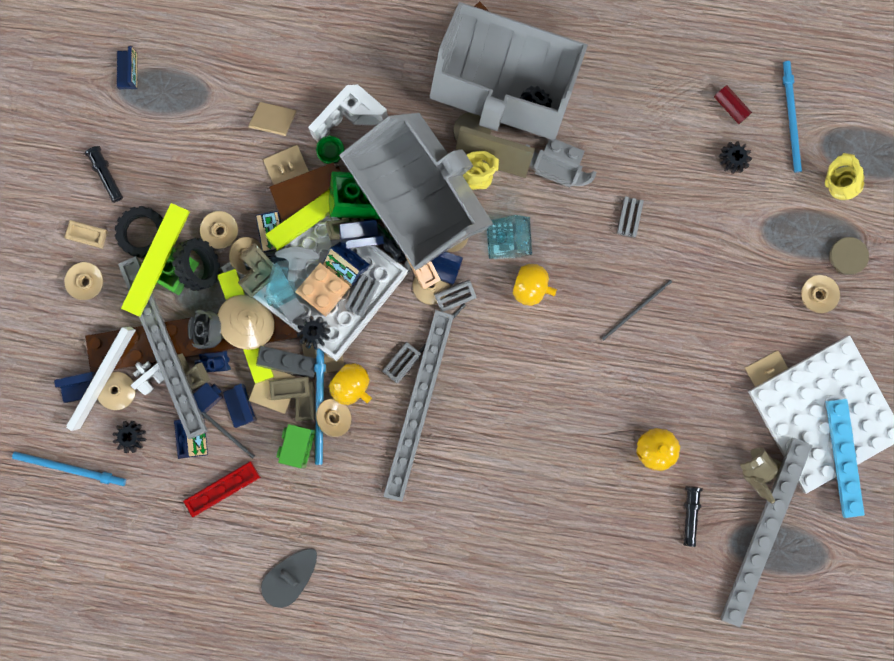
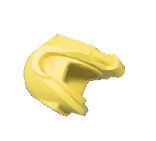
[463,151,499,190]
[825,153,864,200]

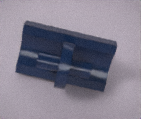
[195,351,231,373]

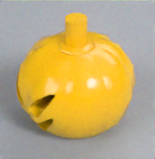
[512,264,557,306]
[329,363,372,405]
[636,428,680,471]

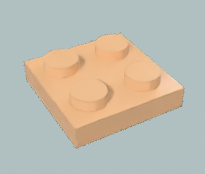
[295,263,350,317]

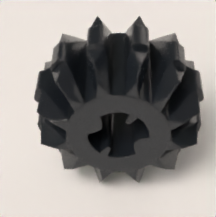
[520,86,552,108]
[719,141,752,174]
[297,316,331,350]
[113,421,147,453]

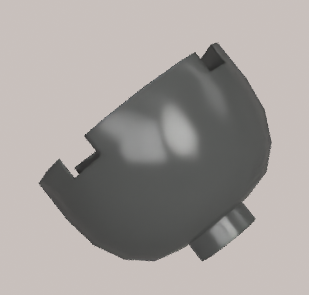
[188,310,223,349]

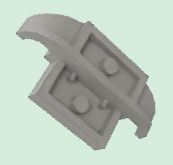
[526,139,597,188]

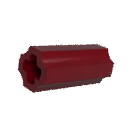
[714,85,752,124]

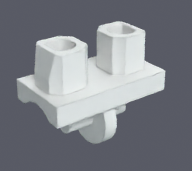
[131,361,164,395]

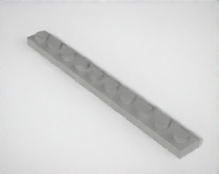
[118,256,208,439]
[383,310,454,502]
[720,437,813,627]

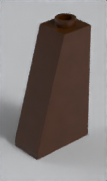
[269,163,341,222]

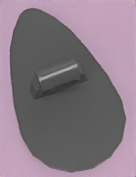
[261,548,317,608]

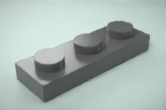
[256,346,316,379]

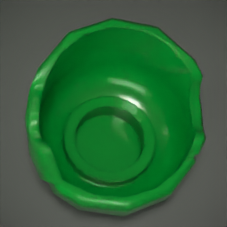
[316,135,345,164]

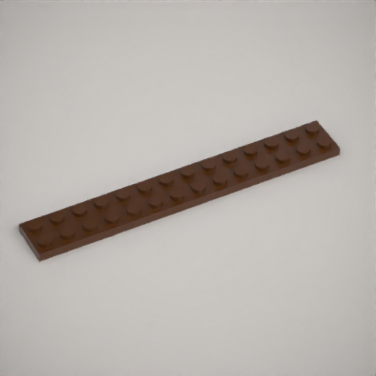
[85,313,299,372]

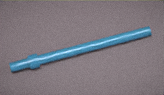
[782,61,802,173]
[314,348,326,465]
[12,451,126,486]

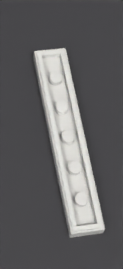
[66,327,136,431]

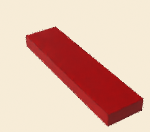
[183,461,261,518]

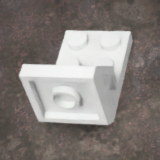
[308,84,388,142]

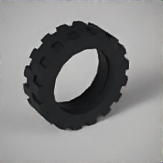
[115,206,164,258]
[172,238,220,291]

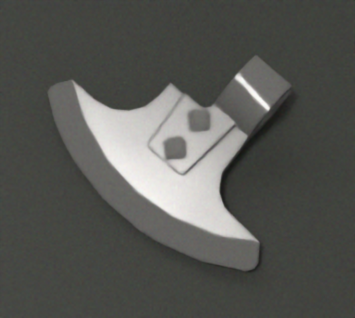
[275,247,320,281]

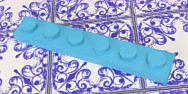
[825,399,865,518]

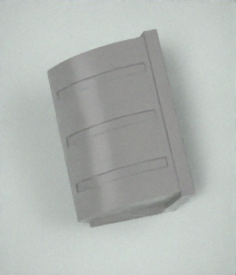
[430,2,588,141]
[339,113,493,271]

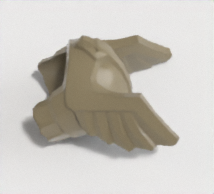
[740,447,782,504]

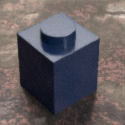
[193,382,223,413]

